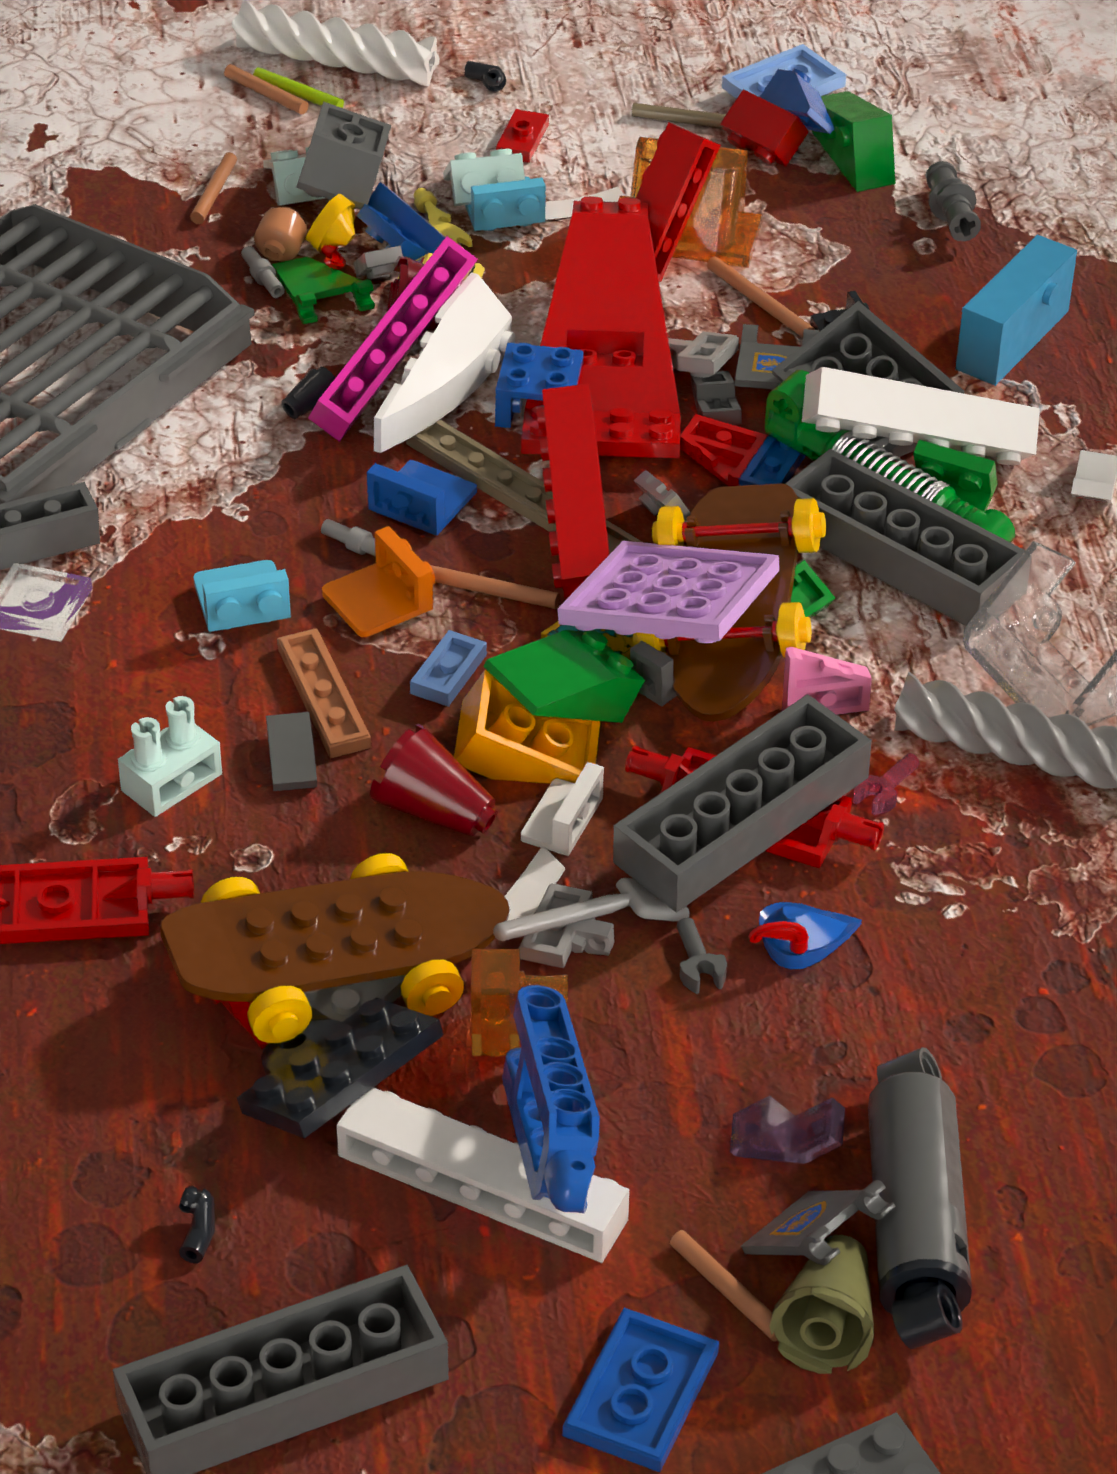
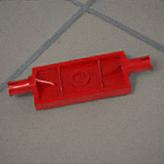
[625,745,884,869]
[0,857,194,944]

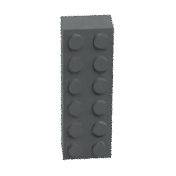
[786,449,1029,631]
[613,694,872,913]
[112,1264,449,1474]

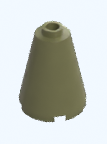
[769,1235,874,1374]

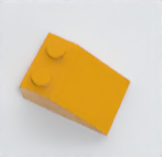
[454,670,600,784]

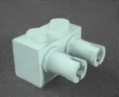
[118,696,222,817]

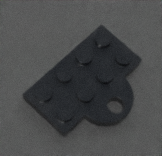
[237,997,444,1138]

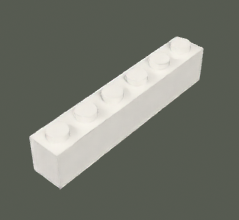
[802,367,1040,465]
[337,1087,629,1263]

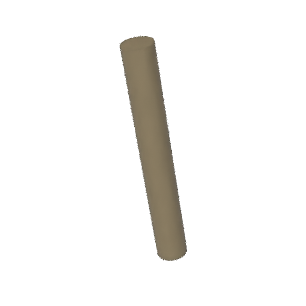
[631,103,726,128]

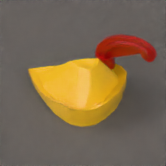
[306,194,355,270]

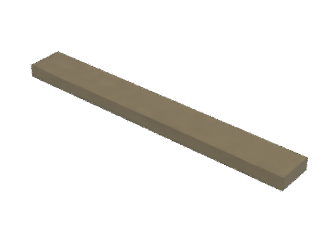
[406,420,644,554]

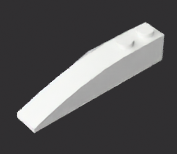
[374,273,515,453]

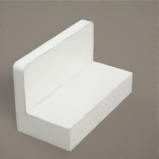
[521,762,604,856]

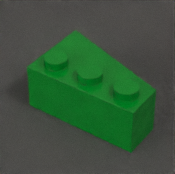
[811,91,896,192]

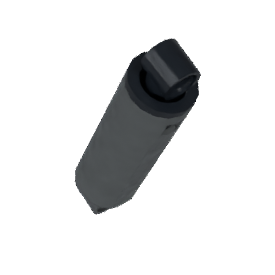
[868,1047,972,1349]

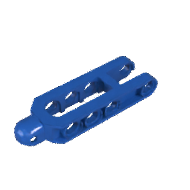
[502,985,599,1213]

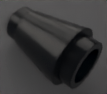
[281,367,335,419]

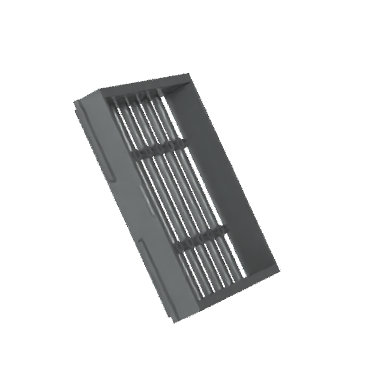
[0,204,254,504]

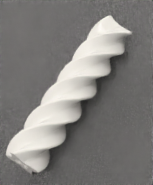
[232,0,440,87]

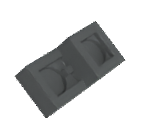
[691,371,742,425]
[266,712,317,791]

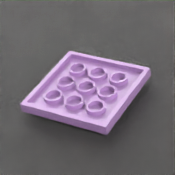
[558,541,779,643]

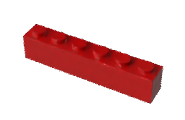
[536,383,610,600]

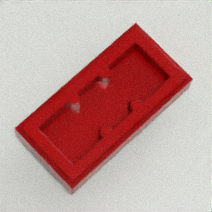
[496,109,549,163]

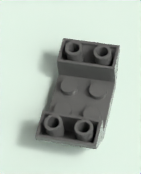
[296,102,391,210]

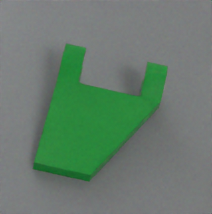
[272,257,375,324]

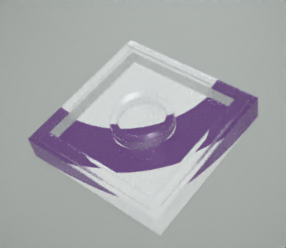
[0,563,92,642]

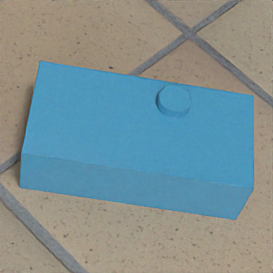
[955,234,1077,386]

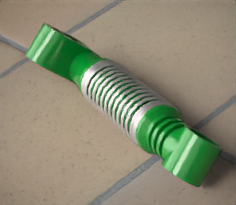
[764,370,1016,543]

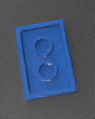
[563,1308,719,1472]

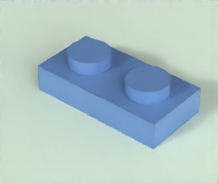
[410,630,487,707]

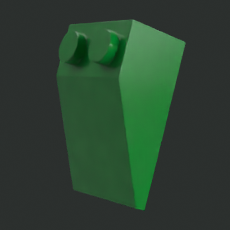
[483,630,645,723]

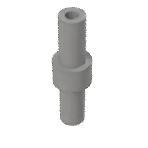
[241,246,285,298]
[321,519,376,557]

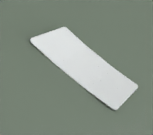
[545,187,626,220]
[504,847,565,921]

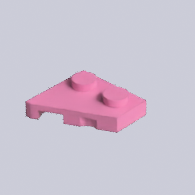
[782,647,872,715]

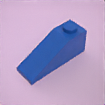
[760,68,835,134]

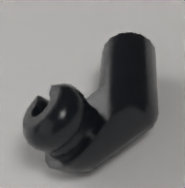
[464,61,506,92]
[179,1186,215,1263]

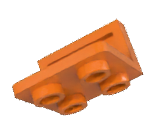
[322,526,435,637]

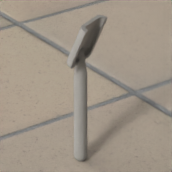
[493,878,689,941]

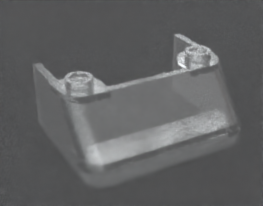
[963,541,1117,726]

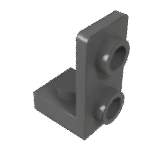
[630,641,677,706]

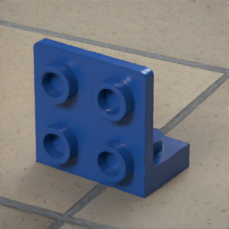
[495,342,584,428]
[367,460,477,536]

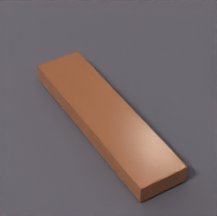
[277,628,371,758]

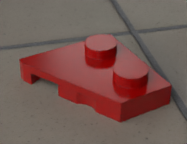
[680,414,768,486]

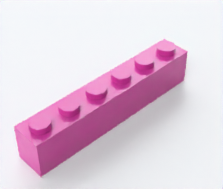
[308,236,478,442]

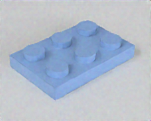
[722,44,846,99]

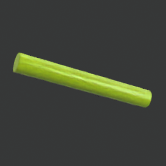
[253,67,344,108]

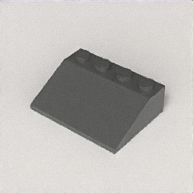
[772,301,965,458]

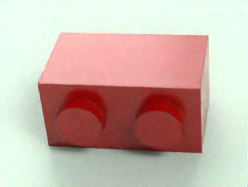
[720,89,809,167]

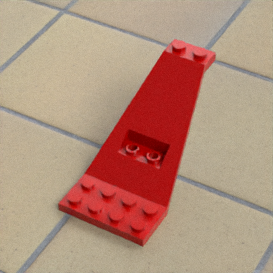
[521,196,680,458]

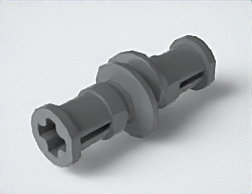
[925,161,981,242]

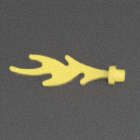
[413,188,472,248]

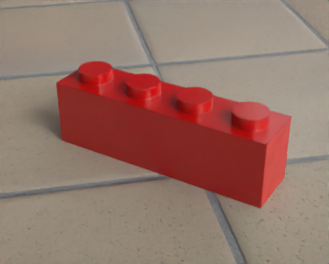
[636,122,721,283]

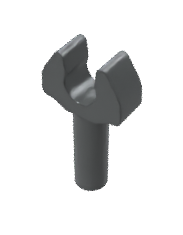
[677,918,727,994]

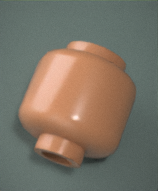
[254,207,307,262]

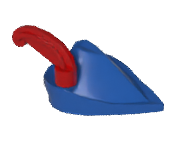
[748,902,862,969]

